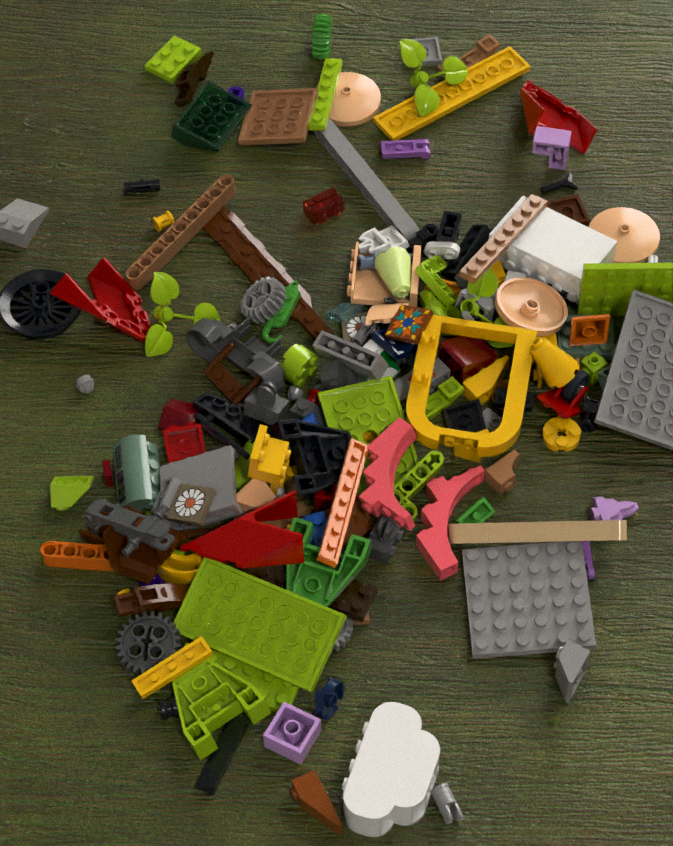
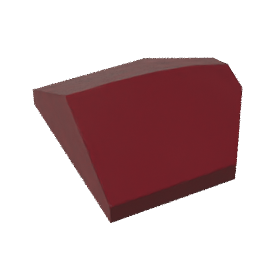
[158,398,199,431]

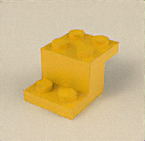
[248,424,292,494]

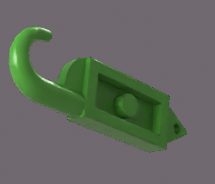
[262,280,301,344]

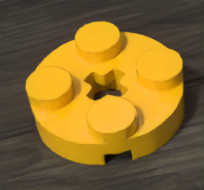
[542,416,581,452]

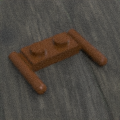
[203,343,263,405]

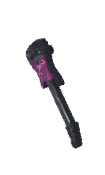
[193,412,250,460]

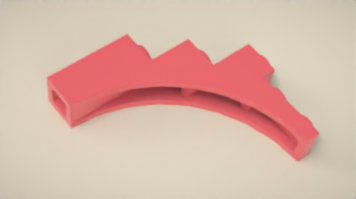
[359,418,417,531]
[416,465,485,581]

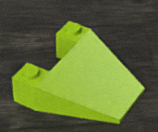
[172,658,271,760]

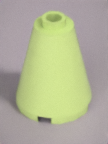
[374,247,411,298]

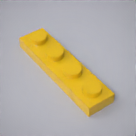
[131,636,214,699]

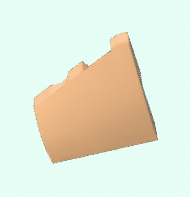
[365,303,410,326]

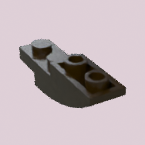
[174,51,214,107]

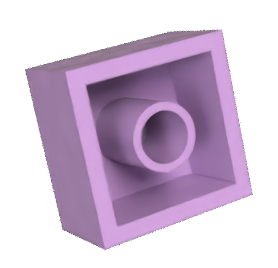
[263,702,321,765]

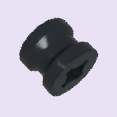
[159,697,179,721]

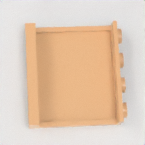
[347,242,421,307]

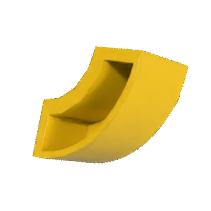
[157,552,202,585]

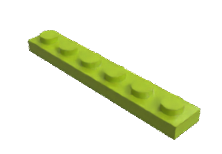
[308,58,343,131]

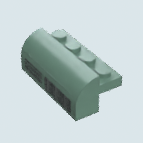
[112,435,160,512]

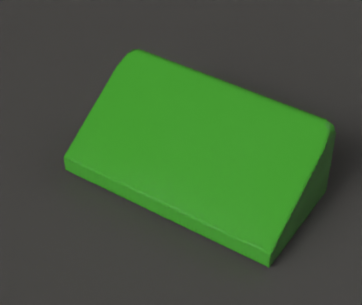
[452,496,495,524]

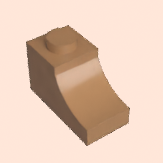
[484,449,520,495]

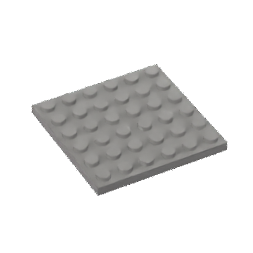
[462,541,596,659]

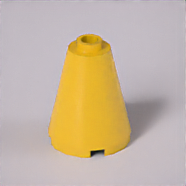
[530,337,580,389]

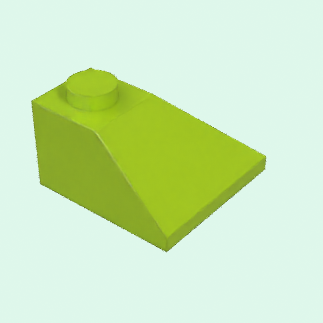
[50,476,94,510]

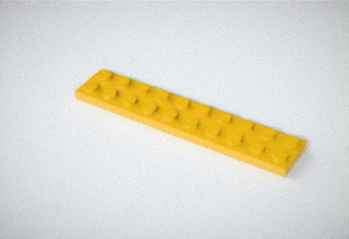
[373,46,530,141]

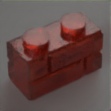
[303,187,344,225]

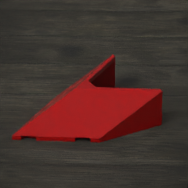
[520,79,598,154]
[50,257,151,343]
[180,490,304,568]

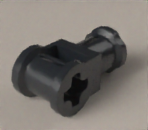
[406,224,438,254]
[579,395,600,433]

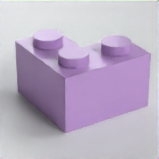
[532,126,571,170]

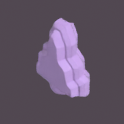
[590,496,639,521]

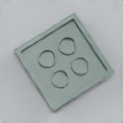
[557,315,615,361]

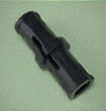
[124,179,160,193]

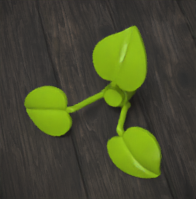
[399,39,468,117]
[441,268,514,348]
[145,272,220,357]

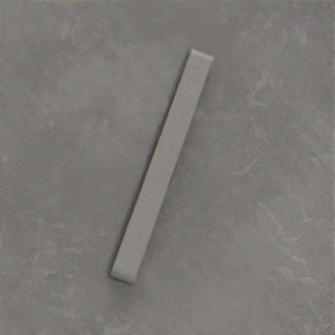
[311,118,420,240]

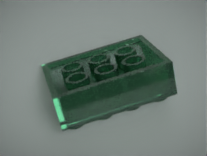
[171,81,252,152]

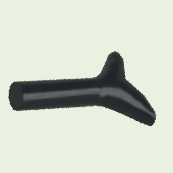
[541,172,578,194]

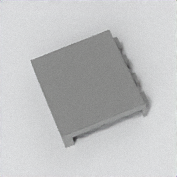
[160,445,242,530]

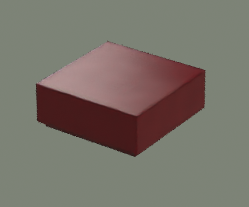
[102,459,114,487]

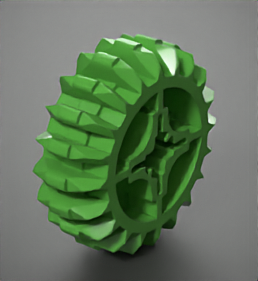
[312,14,332,60]

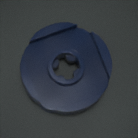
[313,677,345,720]

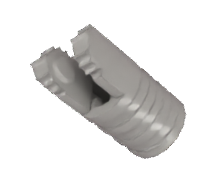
[431,783,464,824]

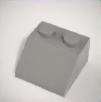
[554,640,590,703]

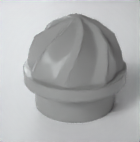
[75,374,94,394]

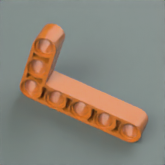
[40,541,116,572]

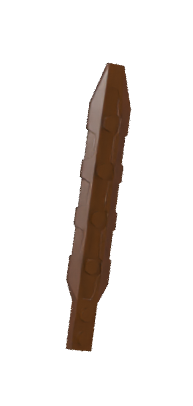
[204,207,334,341]

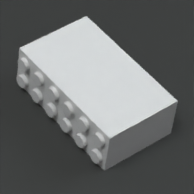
[489,196,617,304]

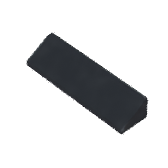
[441,224,491,282]
[194,716,249,795]

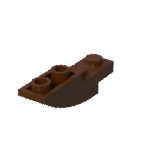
[113,583,191,618]

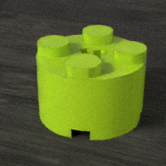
[279,343,319,389]

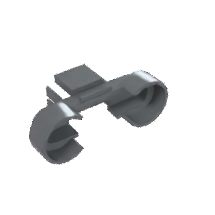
[186,317,285,394]

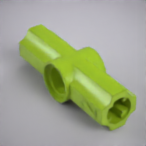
[418,289,448,317]

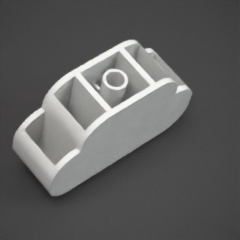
[342,702,440,837]

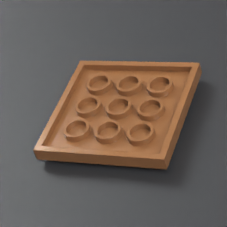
[238,88,319,146]

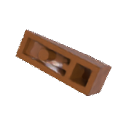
[289,770,342,835]

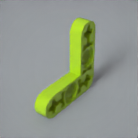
[415,255,457,306]

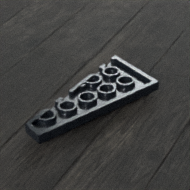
[193,392,292,454]

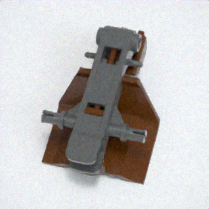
[79,498,189,584]

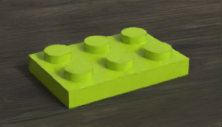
[145,35,202,83]

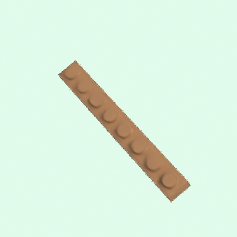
[459,194,548,284]

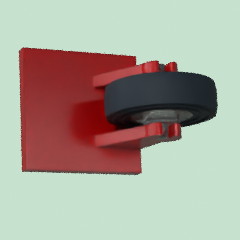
[537,370,590,419]

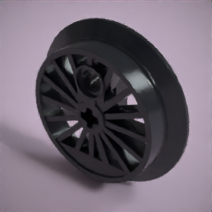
[0,269,81,340]

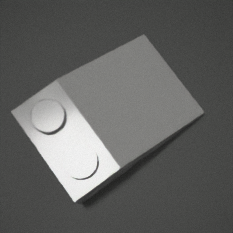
[0,198,49,248]

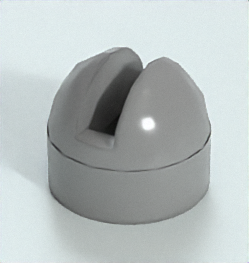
[287,385,304,401]

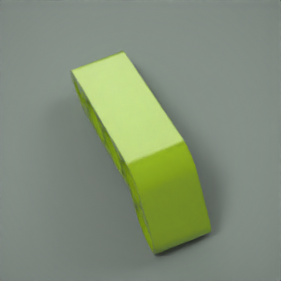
[394,451,444,523]

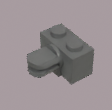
[312,359,359,397]
[243,381,289,426]
[368,515,404,564]

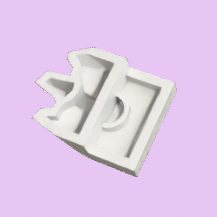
[358,226,409,254]

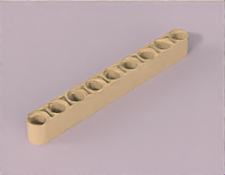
[448,520,627,544]

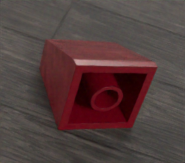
[439,336,498,386]

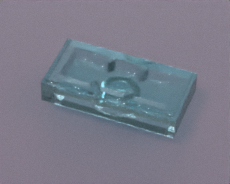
[326,301,364,322]

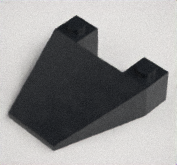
[268,419,352,502]

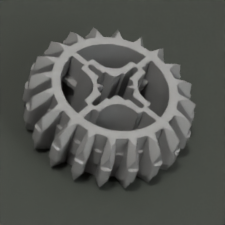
[239,276,287,324]

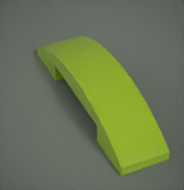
[403,376,464,420]

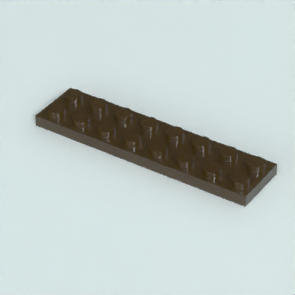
[221,561,378,622]

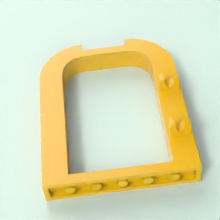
[406,315,537,457]

